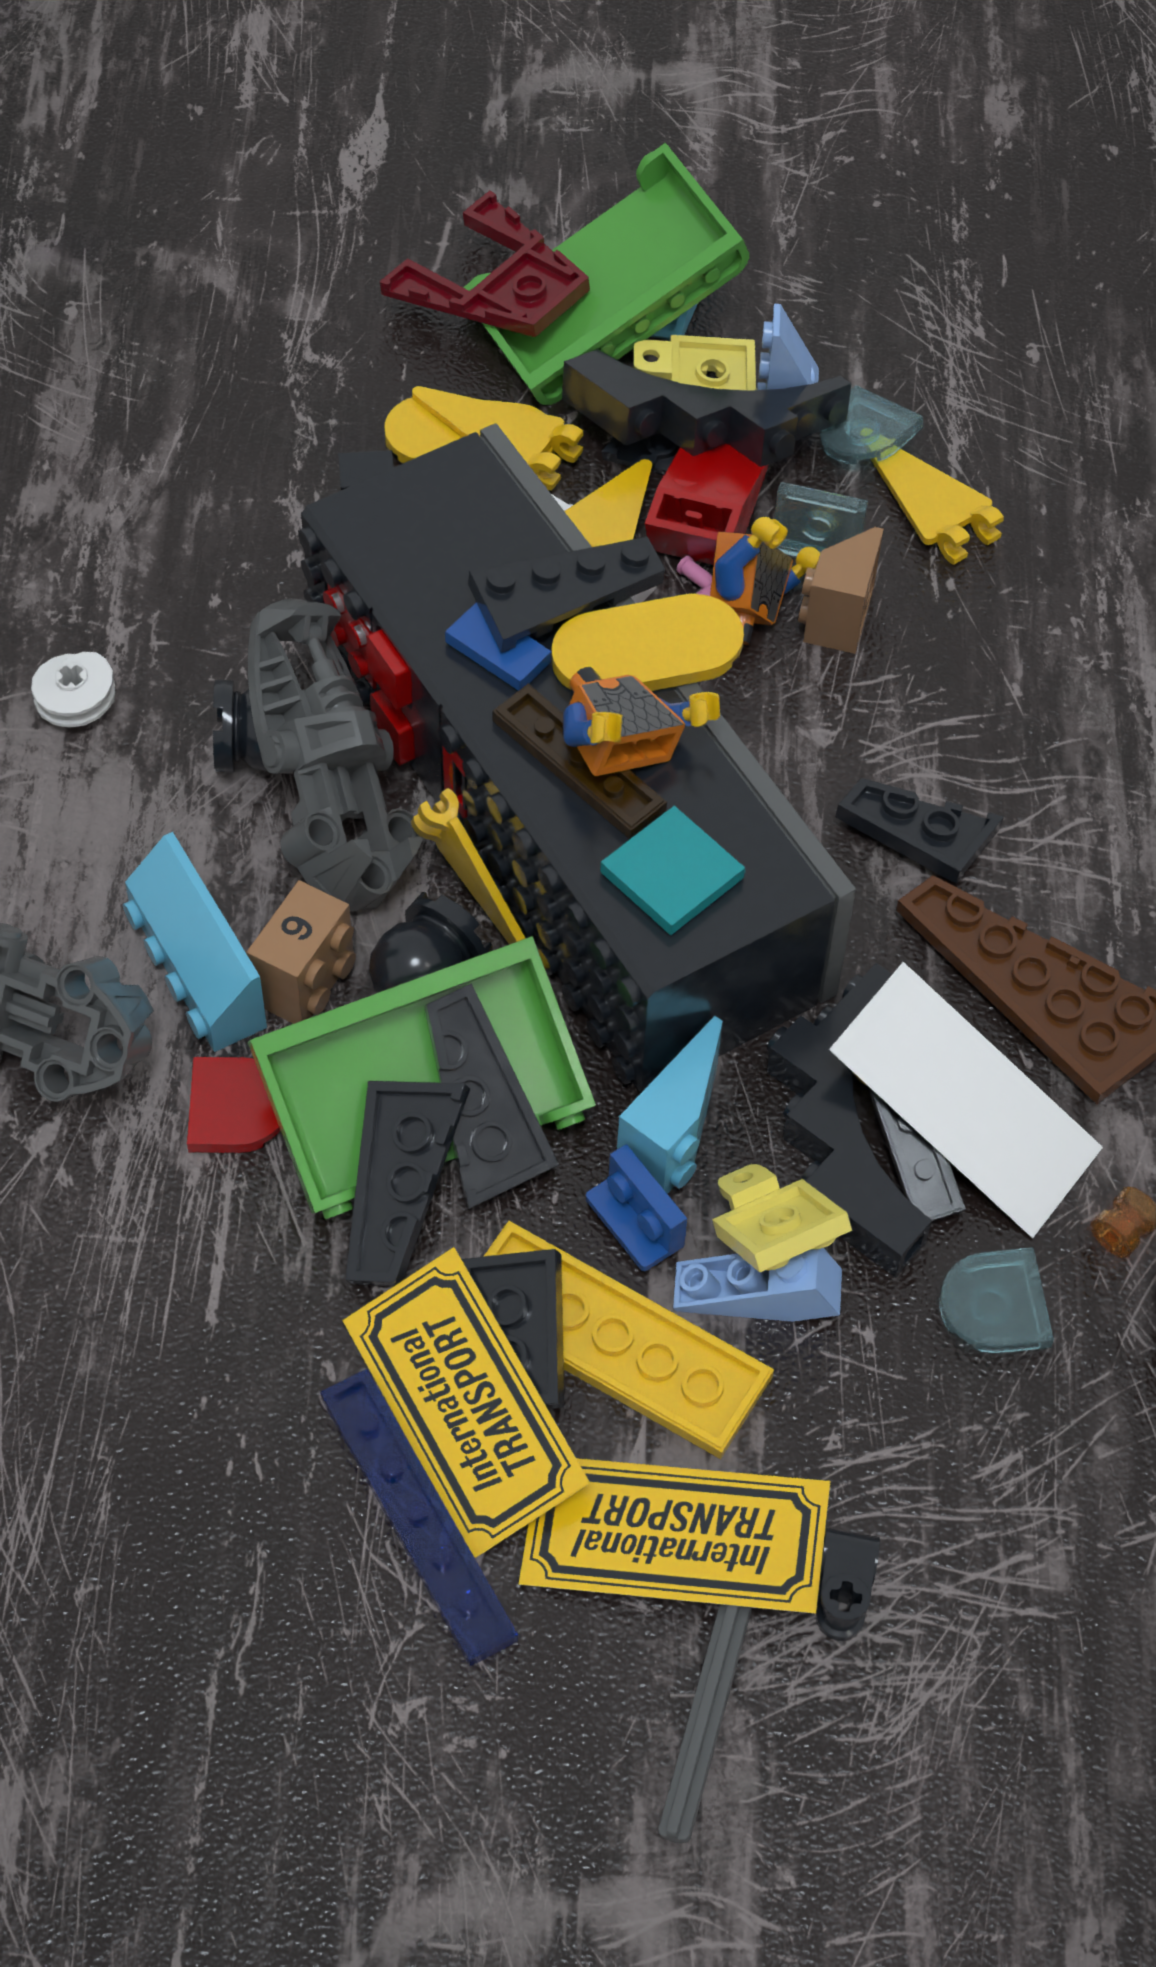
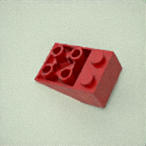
[645,444,769,565]

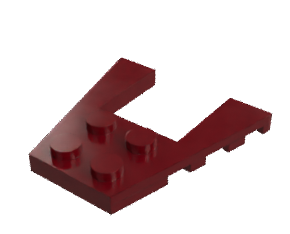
[379,190,590,337]

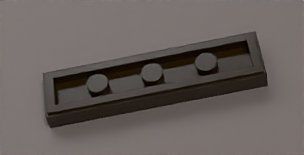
[492,683,667,840]

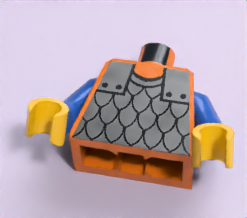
[710,517,821,645]
[563,667,720,776]

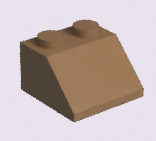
[798,527,884,654]

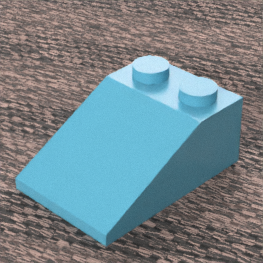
[617,1016,723,1194]

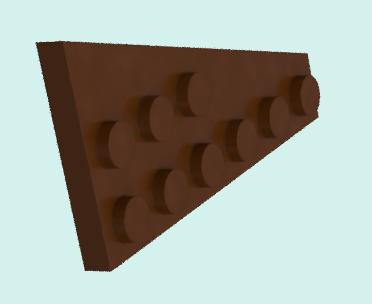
[896,875,1156,1104]

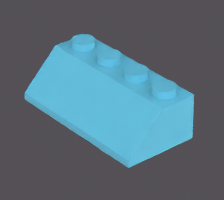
[123,832,267,1052]

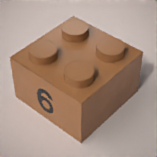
[246,880,356,1024]

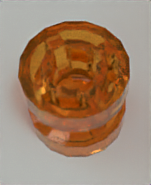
[1090,1187,1156,1258]

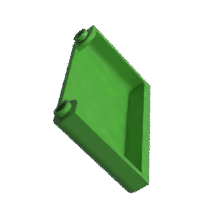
[463,143,749,405]
[248,936,596,1219]

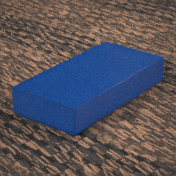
[445,603,552,691]

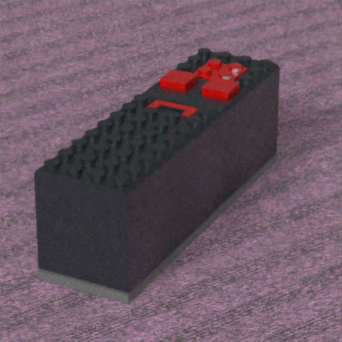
[298,423,856,1094]

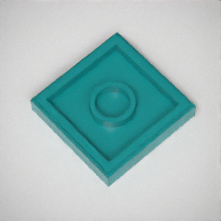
[600,805,745,935]

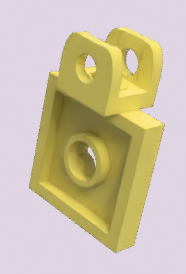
[633,335,756,390]
[712,1164,852,1272]

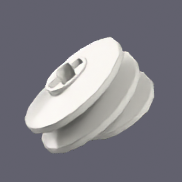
[31,652,115,728]

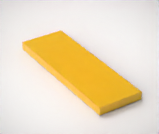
[483,1221,774,1459]

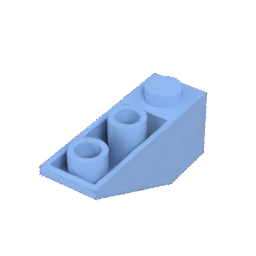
[757,304,819,390]
[673,1248,842,1322]

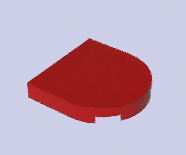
[187,1057,281,1153]

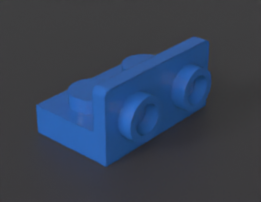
[586,1144,687,1271]

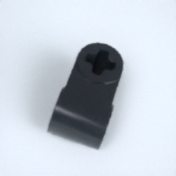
[816,1528,880,1641]

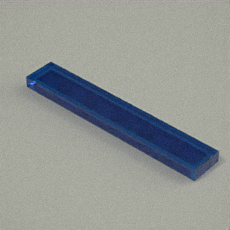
[320,1369,518,1667]

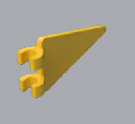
[412,386,583,491]
[860,431,1004,565]
[565,459,652,547]
[411,788,526,945]

